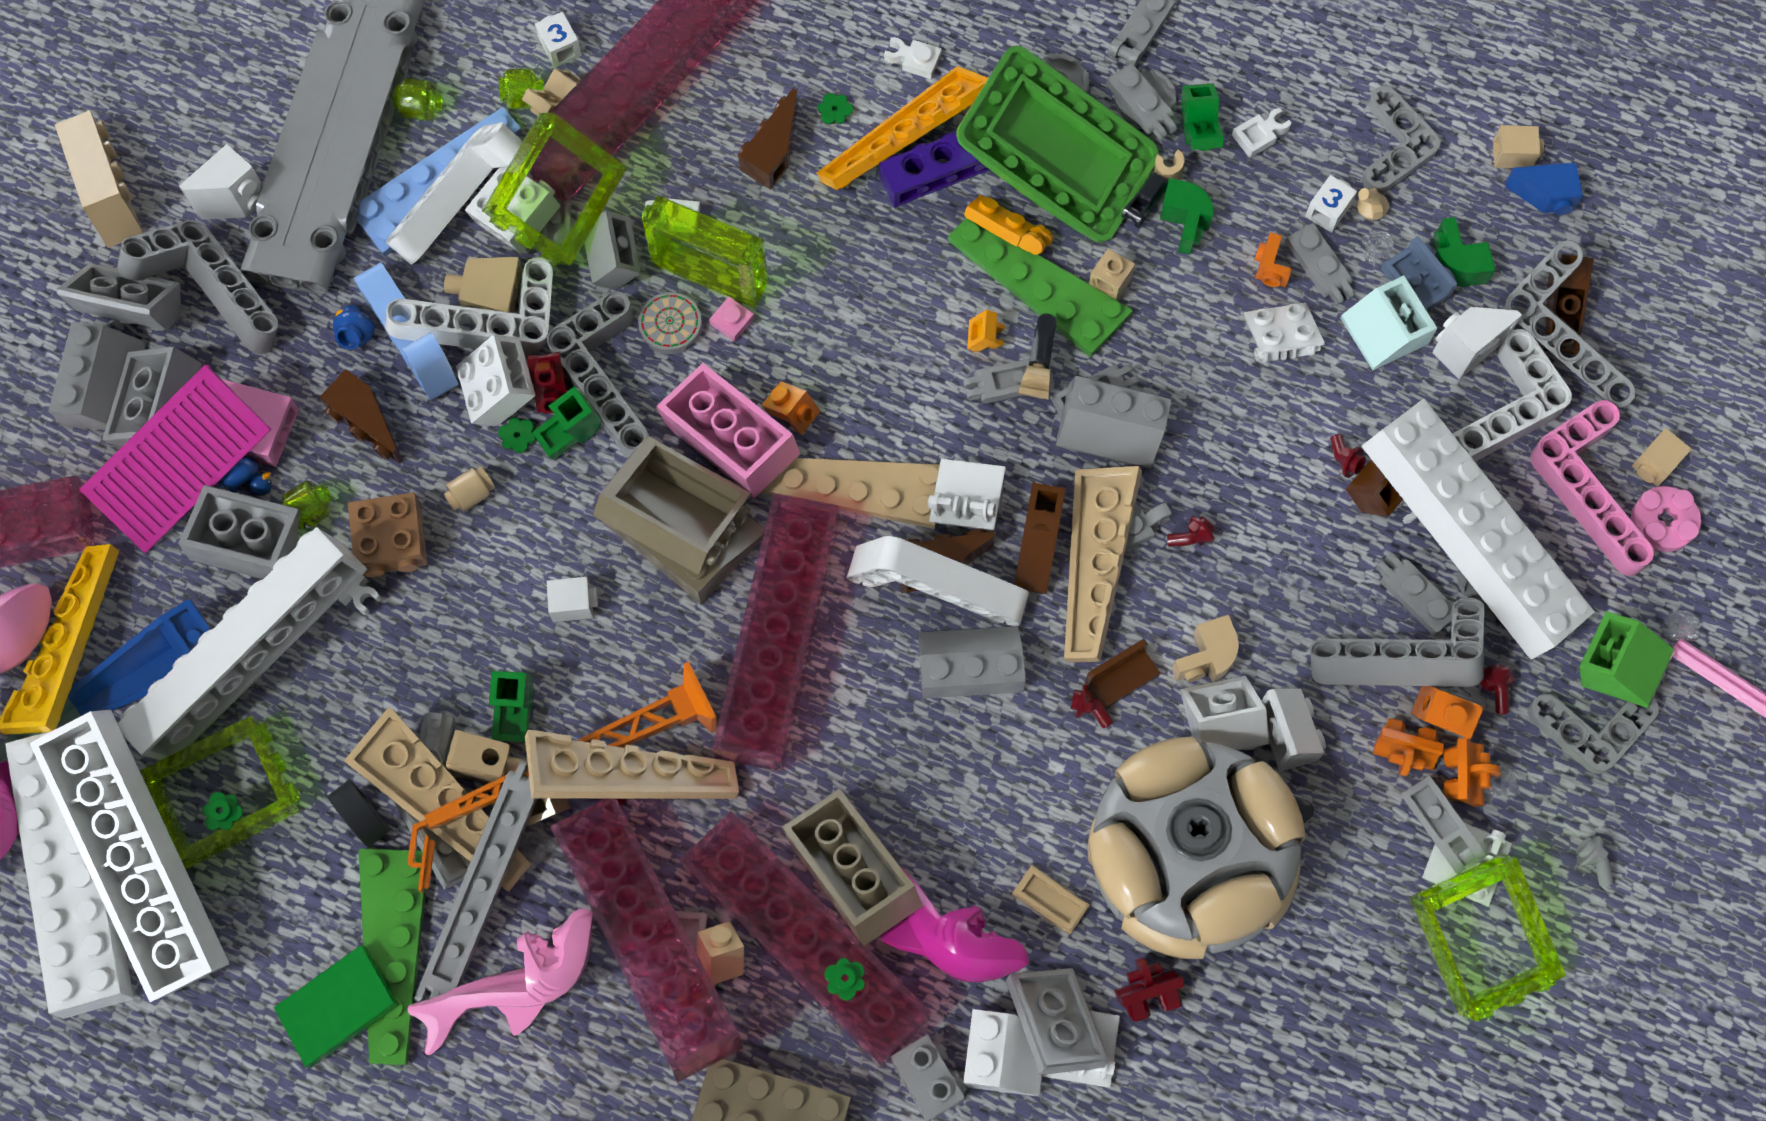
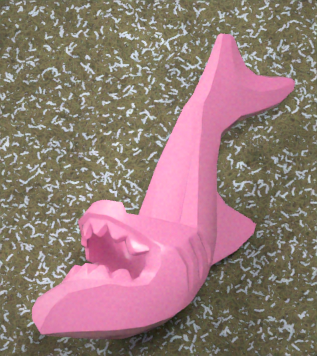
[0,583,52,674]
[408,909,593,1055]

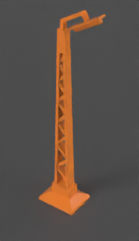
[407,661,717,893]

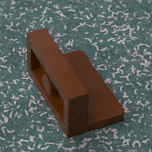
[1085,639,1161,709]

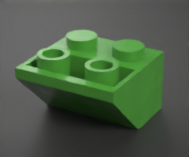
[1579,611,1674,708]

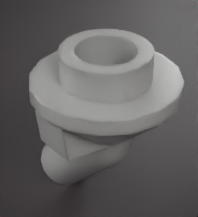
[1576,836,1614,886]

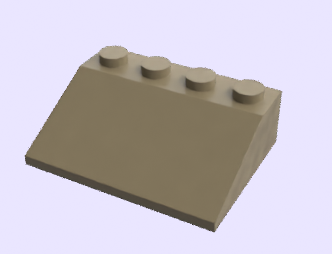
[603,469,768,605]

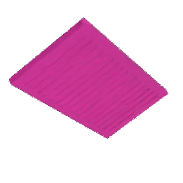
[79,364,272,553]

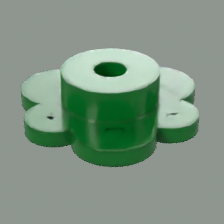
[817,93,853,124]
[498,418,535,453]
[202,792,243,831]
[824,958,865,1001]

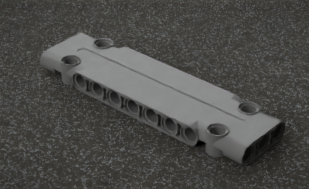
[240,0,425,295]

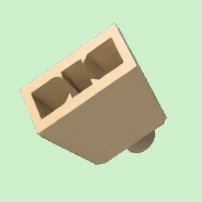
[444,257,523,313]
[446,730,527,784]

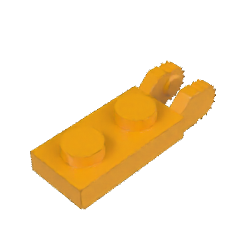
[964,195,1054,255]

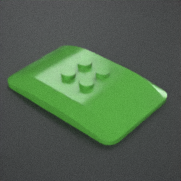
[956,46,1159,243]

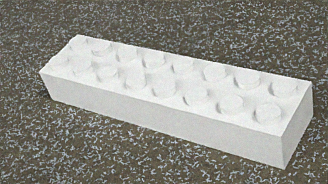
[1361,399,1595,660]
[117,527,368,763]
[30,710,230,1002]
[5,732,134,1019]

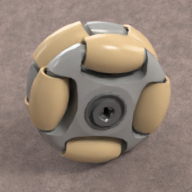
[1088,737,1306,959]

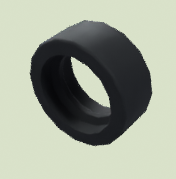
[328,779,390,847]

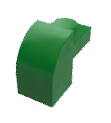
[1182,83,1224,151]
[1160,178,1213,255]
[1434,217,1495,287]
[532,386,601,460]
[489,671,534,742]

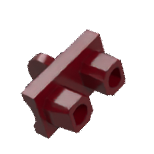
[527,351,568,414]
[1114,957,1185,1022]

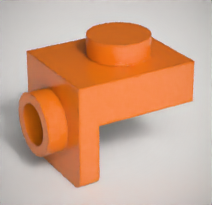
[1254,232,1292,287]
[761,381,820,434]

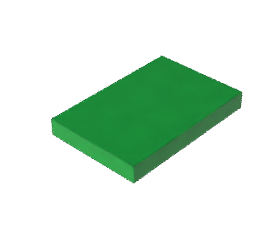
[273,945,399,1068]

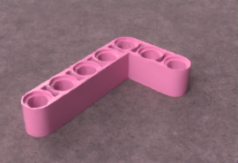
[1530,400,1654,576]

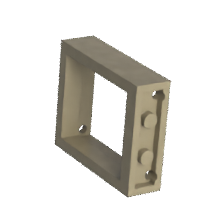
[593,435,751,575]

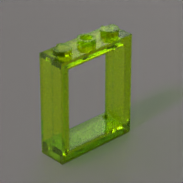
[482,112,628,267]
[641,195,769,309]
[140,716,301,869]
[1409,854,1566,1022]

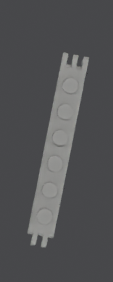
[414,759,538,1002]

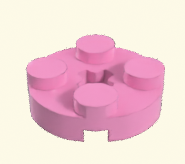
[1631,486,1701,552]

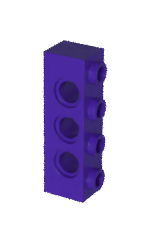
[879,132,990,208]

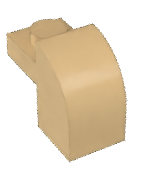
[522,69,592,128]
[1171,615,1239,683]

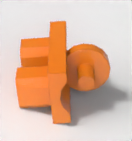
[1372,718,1444,777]
[1444,738,1501,807]

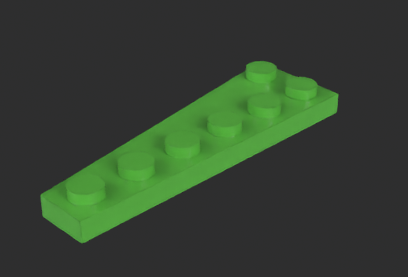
[948,218,1133,358]
[359,849,426,1065]

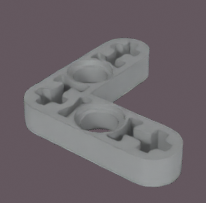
[1363,86,1440,194]
[1527,694,1659,774]

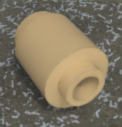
[443,466,495,512]

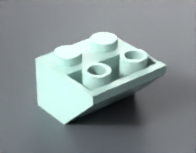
[1340,275,1437,371]

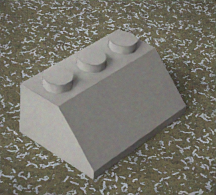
[57,263,181,331]
[48,322,147,430]
[102,346,202,447]
[1055,376,1172,469]
[178,485,300,579]
[918,626,1026,699]

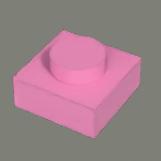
[709,297,755,342]

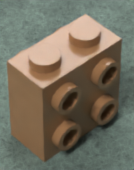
[348,492,427,577]

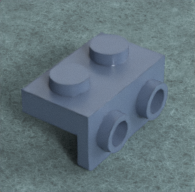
[1380,236,1457,312]

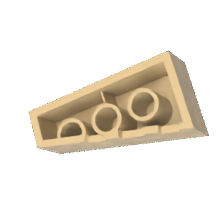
[54,110,143,248]

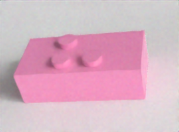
[656,363,800,498]

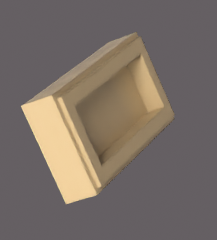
[1012,865,1090,935]

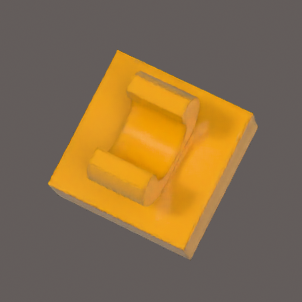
[967,309,1005,352]

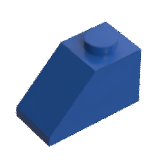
[1505,162,1583,215]

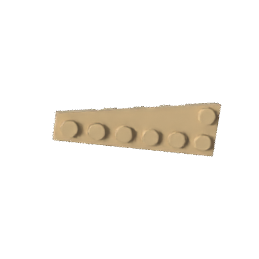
[761,458,940,529]
[1064,466,1142,663]
[344,707,531,892]
[525,730,739,799]

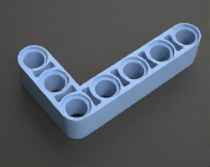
[353,262,459,401]

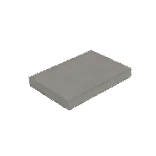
[1006,968,1109,1075]

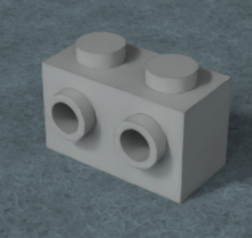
[582,211,641,290]
[890,1034,967,1121]

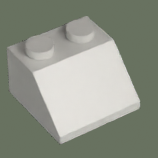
[179,144,262,219]
[1432,307,1522,380]
[1180,676,1269,750]
[1261,689,1326,772]
[963,1009,1042,1097]

